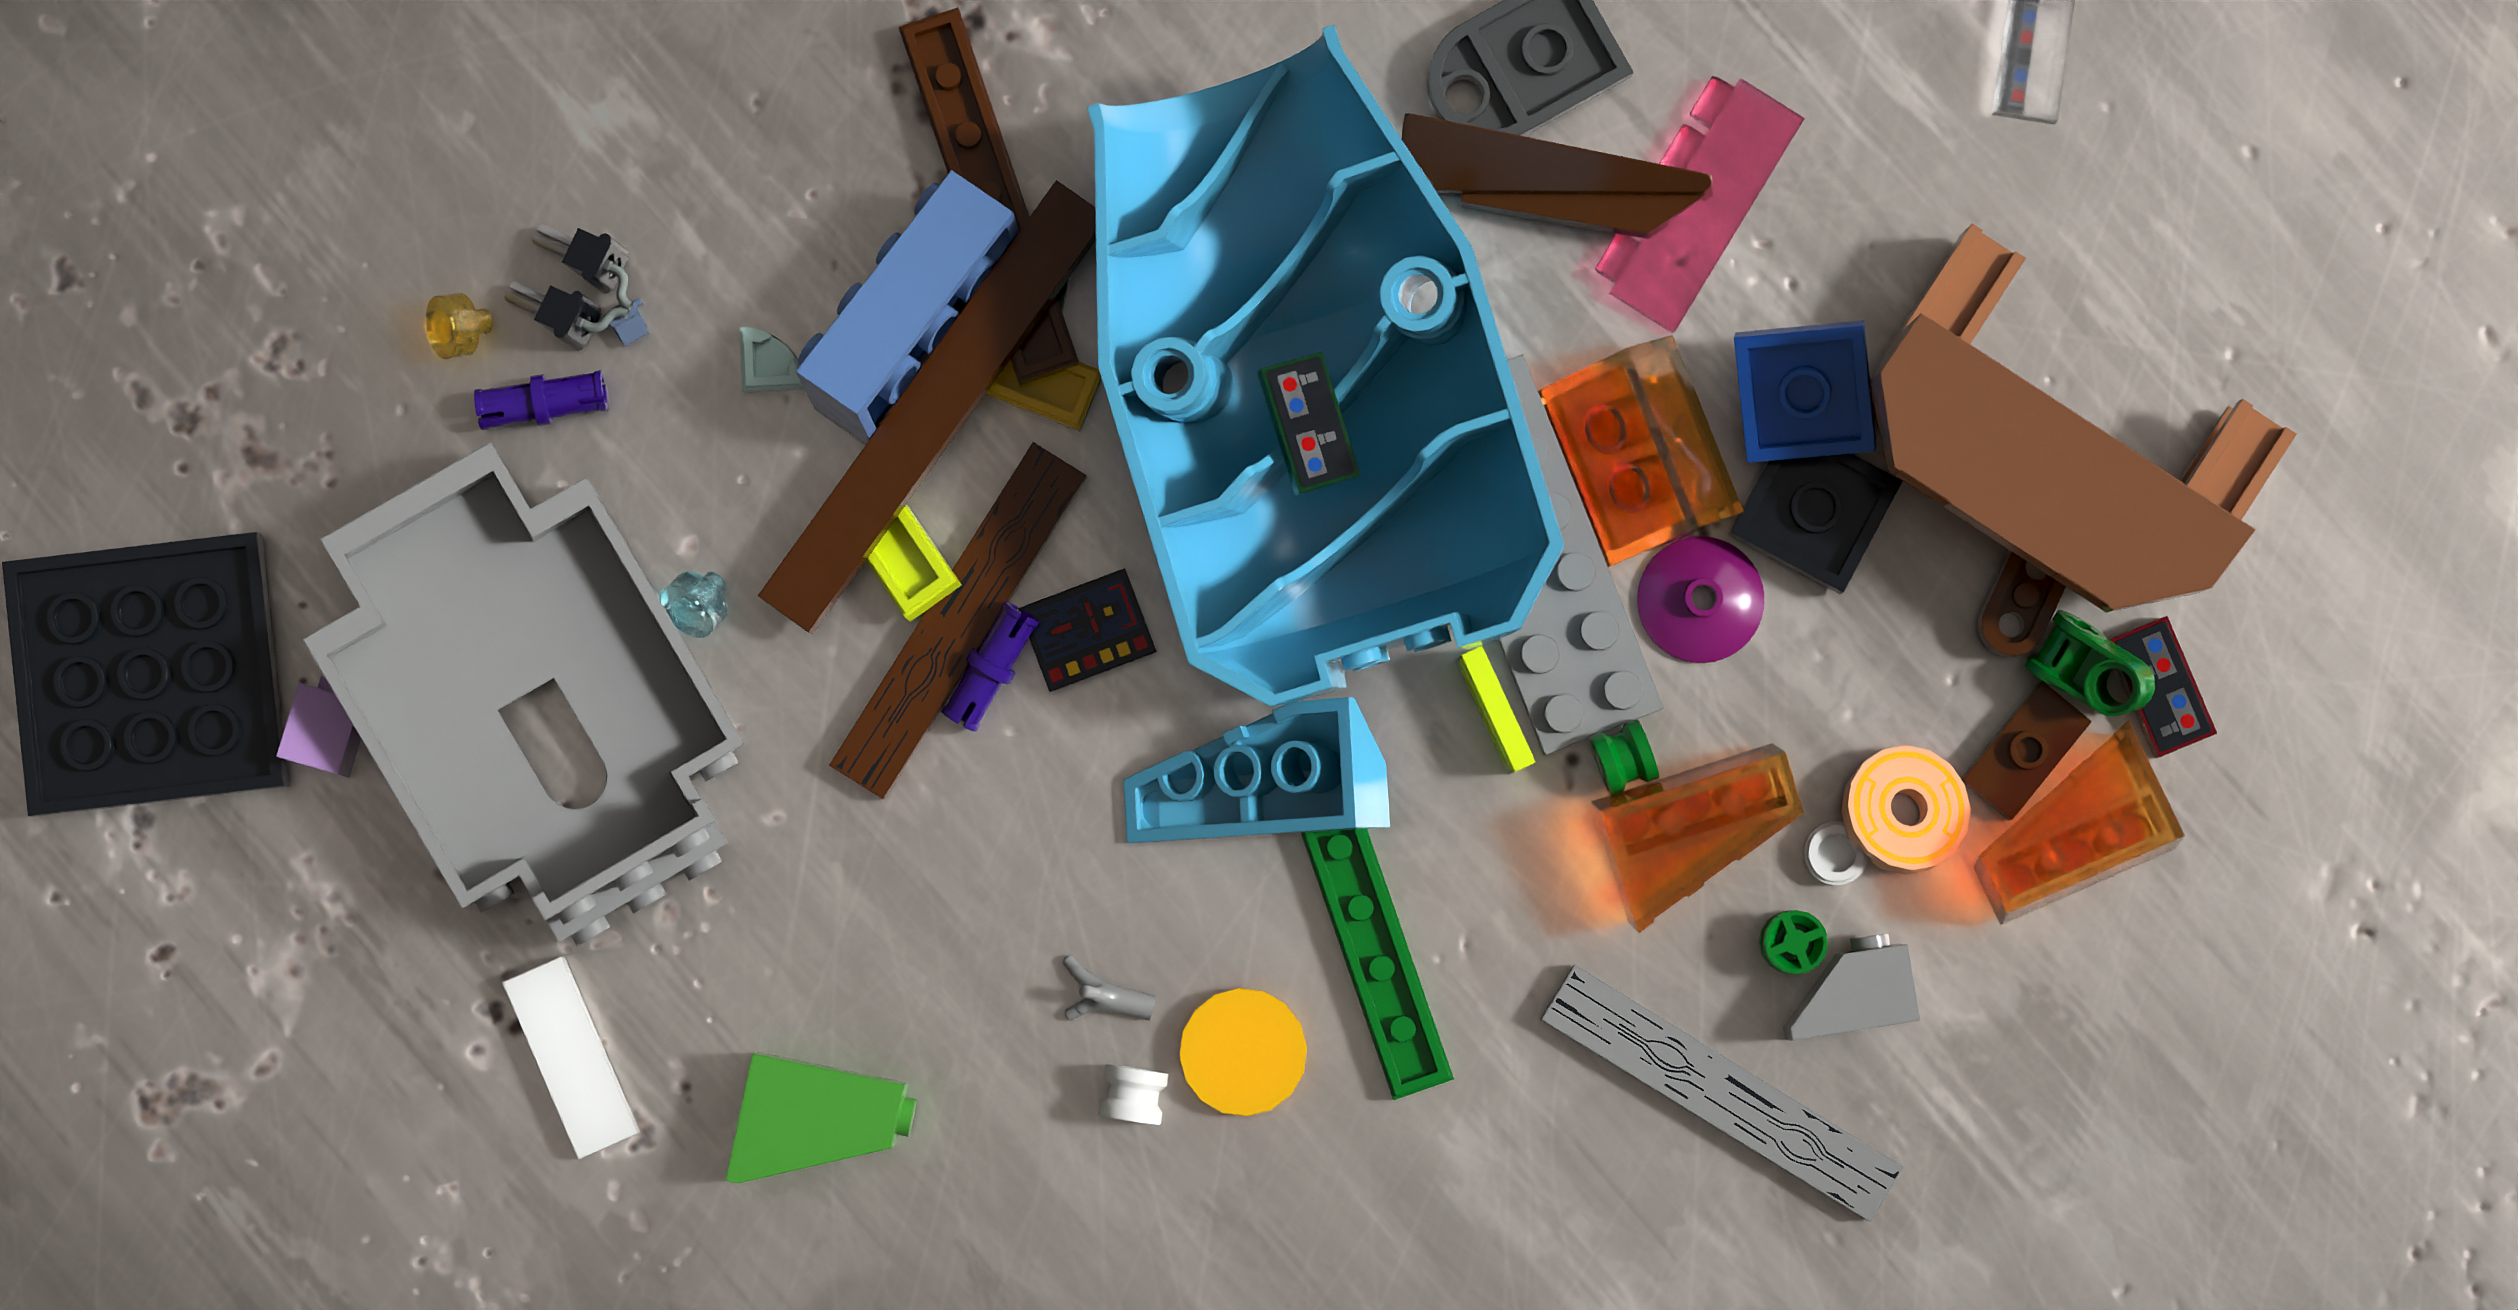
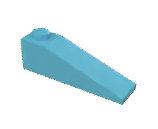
[1123,697,1390,843]

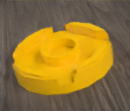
[1179,988,1307,1116]

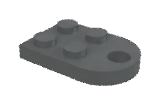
[1428,0,1634,136]

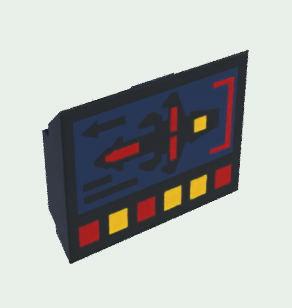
[1018,568,1157,692]

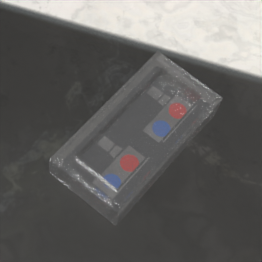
[1992,0,2075,125]

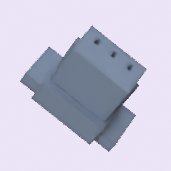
[599,298,649,346]

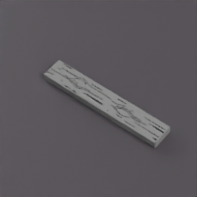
[1540,965,1903,1222]

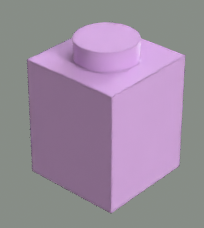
[276,676,361,778]

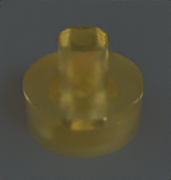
[426,293,493,359]

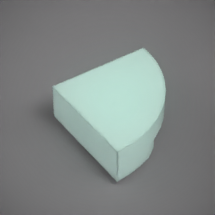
[739,327,805,393]

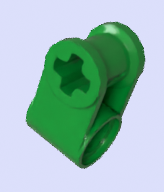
[2024,610,2155,716]

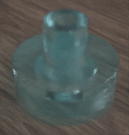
[660,571,727,638]

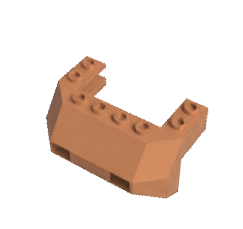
[1869,223,2297,613]

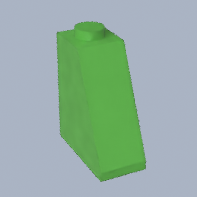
[726,1052,917,1183]

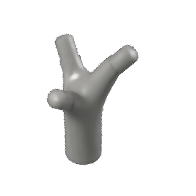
[1063,955,1156,1021]

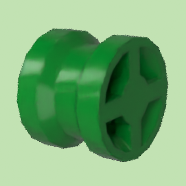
[1589,719,1659,796]
[1758,910,1828,974]

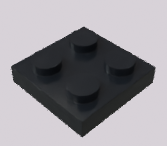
[1728,454,1903,595]

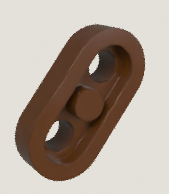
[1978,551,2066,657]

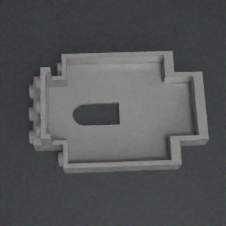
[303,442,744,946]

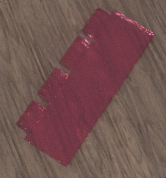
[1595,76,1805,333]

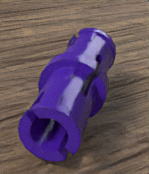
[474,370,608,430]
[941,601,1040,732]

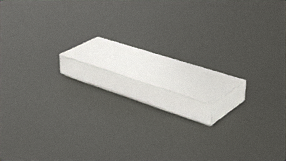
[502,957,640,1159]

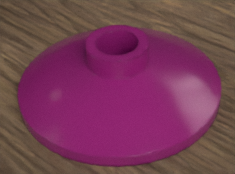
[1637,536,1764,663]

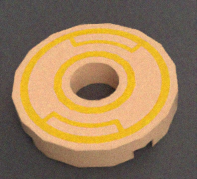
[1841,745,1971,875]

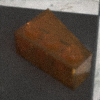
[1973,720,2185,926]
[1591,743,1804,933]

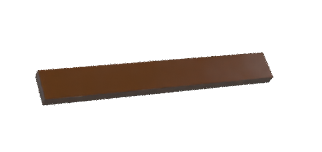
[758,180,1096,635]

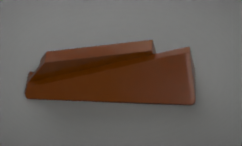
[1402,113,1714,239]

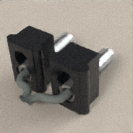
[504,224,633,351]

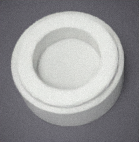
[1802,821,1868,885]

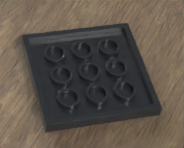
[2,532,289,817]

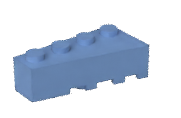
[796,170,1019,445]

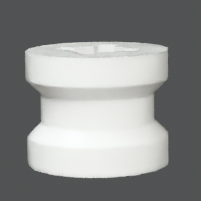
[1098,1064,1168,1125]

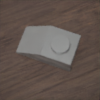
[1783,933,1920,1041]

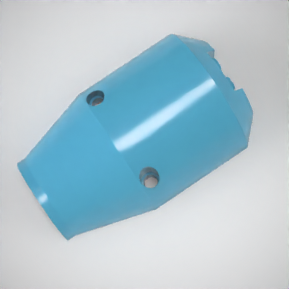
[1087,25,1565,706]

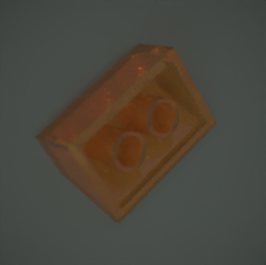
[1538,335,1744,567]

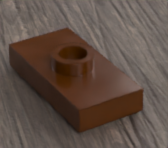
[1961,681,2092,821]

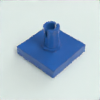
[1734,320,1877,463]

